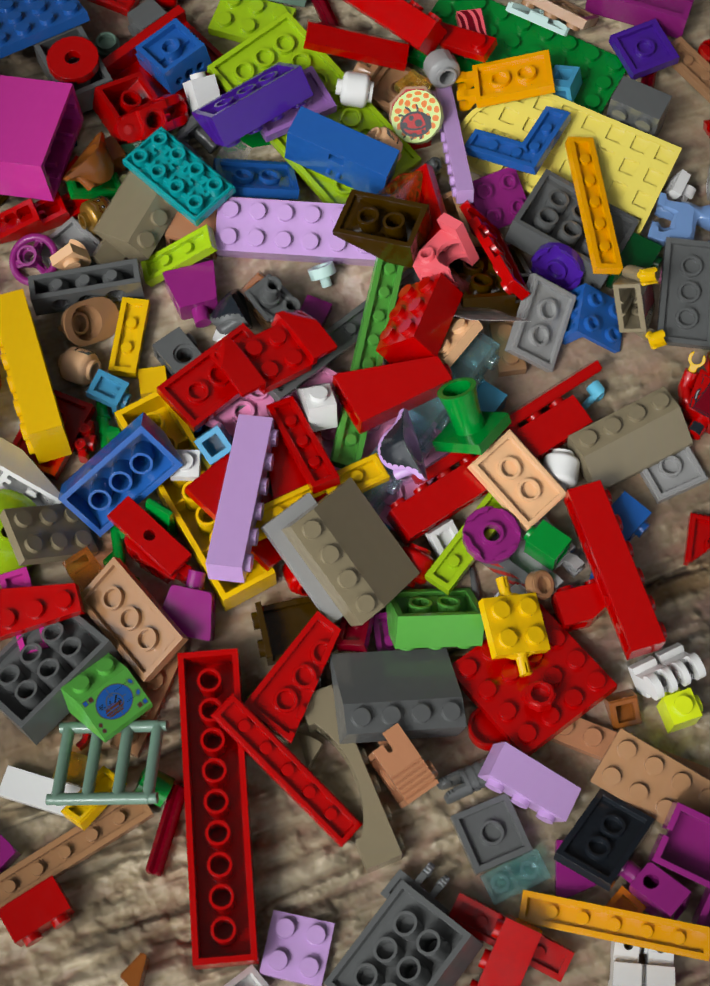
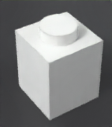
[182,71,221,114]

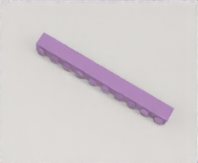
[432,86,474,204]

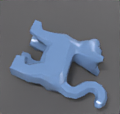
[647,192,710,246]

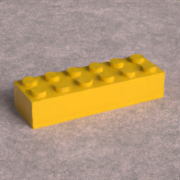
[0,288,72,464]

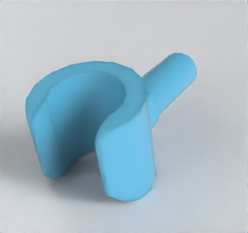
[582,380,605,410]

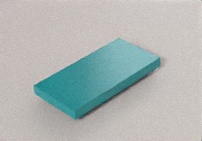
[122,126,236,227]

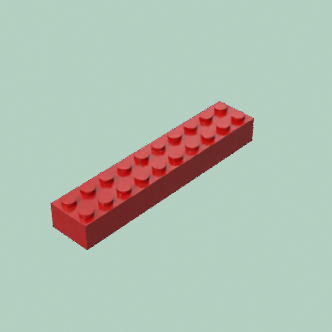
[177,648,260,970]

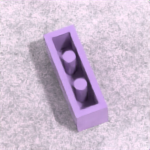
[478,742,581,824]

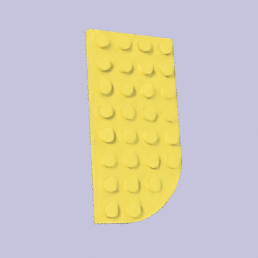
[460,93,682,236]

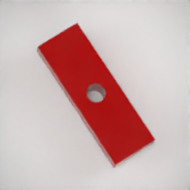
[107,496,192,577]

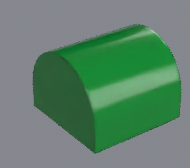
[134,767,175,807]

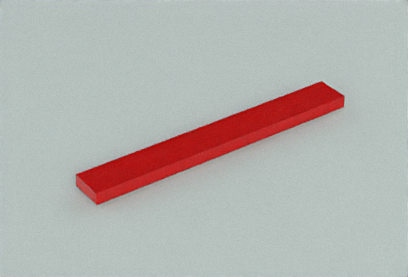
[411,360,602,485]

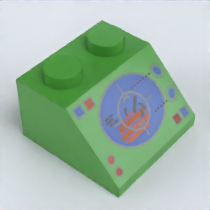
[61,653,153,743]

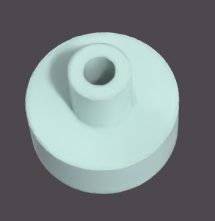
[308,261,337,288]

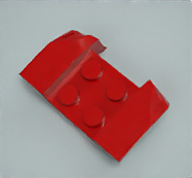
[209,310,338,397]

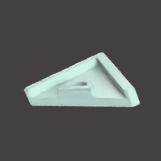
[505,1,570,36]

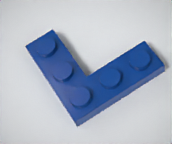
[464,106,571,175]

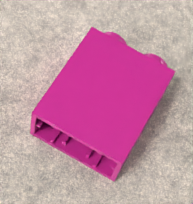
[0,75,84,201]

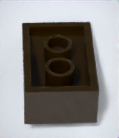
[332,189,432,268]

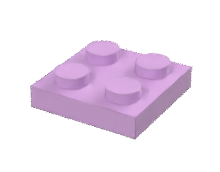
[259,910,335,986]

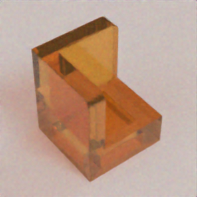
[62,546,103,593]

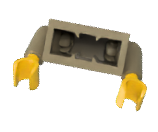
[613,265,667,349]

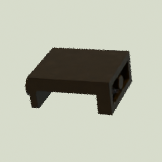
[251,596,337,666]

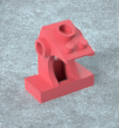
[413,212,480,287]

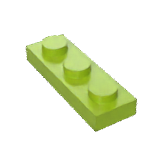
[141,224,218,287]

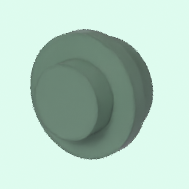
[94,32,120,57]

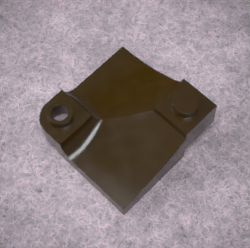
[448,244,532,317]

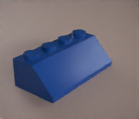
[58,412,183,537]

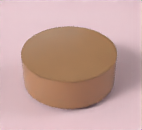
[525,570,554,600]

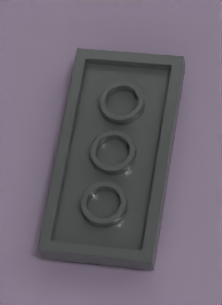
[656,237,710,350]

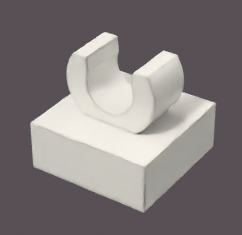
[663,169,696,202]

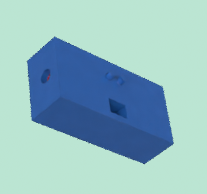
[285,106,400,196]

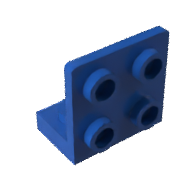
[562,283,622,353]

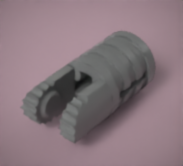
[437,757,486,804]

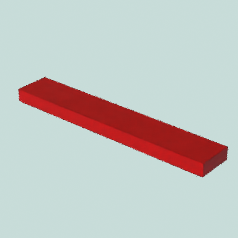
[210,693,363,847]

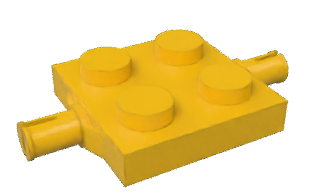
[478,576,551,677]

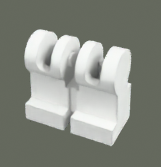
[628,642,706,700]
[608,941,675,986]

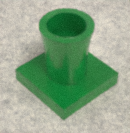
[432,377,511,455]

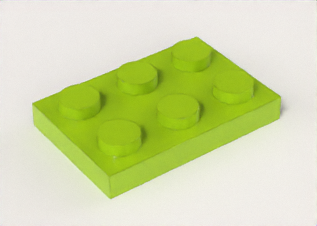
[208,0,296,43]

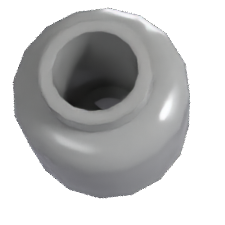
[423,49,460,88]

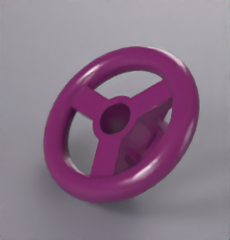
[9,233,59,286]

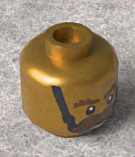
[78,195,112,235]

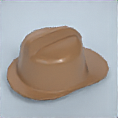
[57,297,119,347]

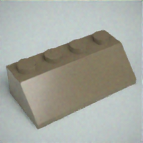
[93,171,177,262]
[567,387,693,489]

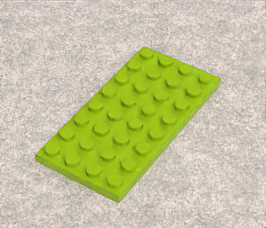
[207,11,422,204]

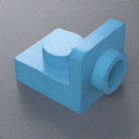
[86,369,132,415]

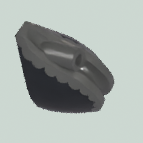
[210,288,253,335]

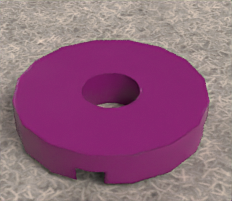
[462,506,521,564]

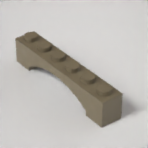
[303,685,405,874]

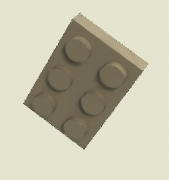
[0,504,99,566]

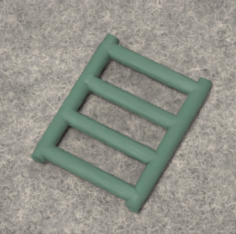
[45,720,169,806]

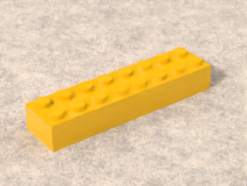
[114,391,277,611]

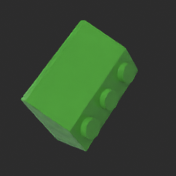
[386,588,484,651]

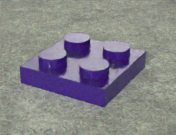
[609,18,680,80]

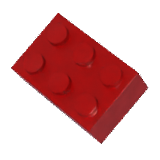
[376,273,463,364]

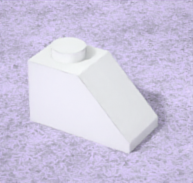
[296,383,338,432]

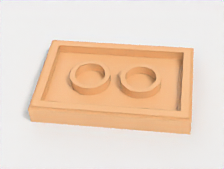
[467,429,566,532]

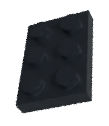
[554,788,655,891]

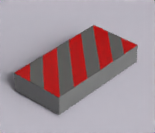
[481,559,529,587]

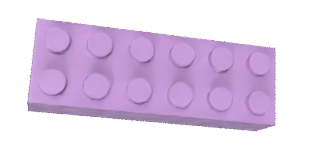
[215,197,376,266]

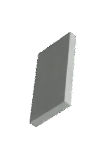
[260,492,343,623]

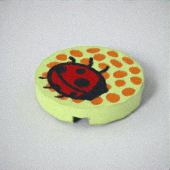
[391,90,444,144]

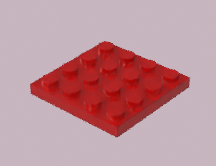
[452,603,617,756]

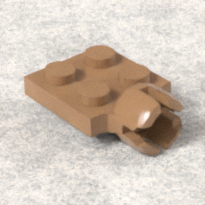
[353,61,433,114]

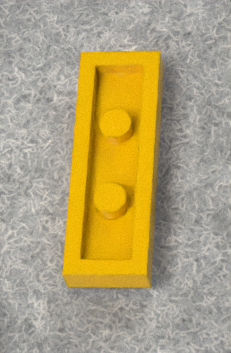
[108,297,150,378]

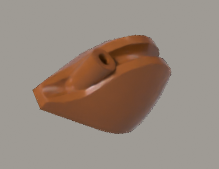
[63,131,114,191]

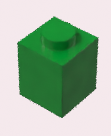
[524,519,572,572]

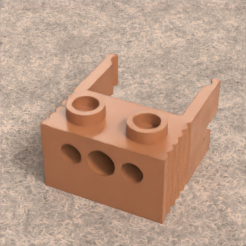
[368,723,439,809]

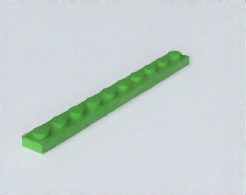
[330,257,404,469]

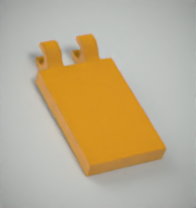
[455,49,555,111]

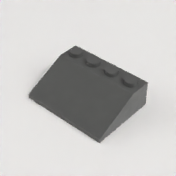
[504,169,640,290]
[0,615,123,745]
[329,648,467,744]
[324,880,483,986]

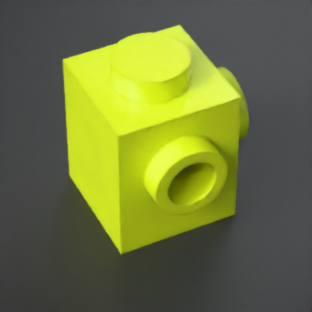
[656,687,703,734]

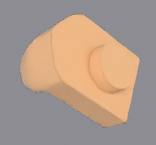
[49,239,91,270]

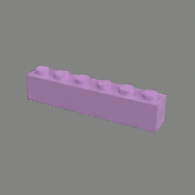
[205,414,279,583]

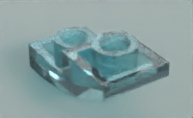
[480,848,552,905]

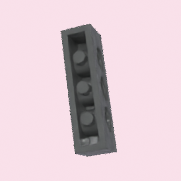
[27,258,144,316]
[152,327,245,413]

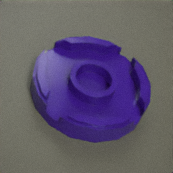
[531,242,585,291]

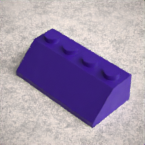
[192,62,314,148]

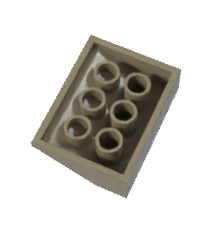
[282,477,420,626]

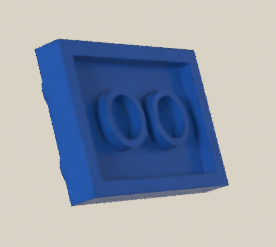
[213,158,300,200]

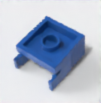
[135,18,212,94]

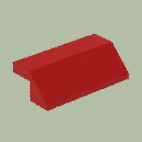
[303,19,409,71]

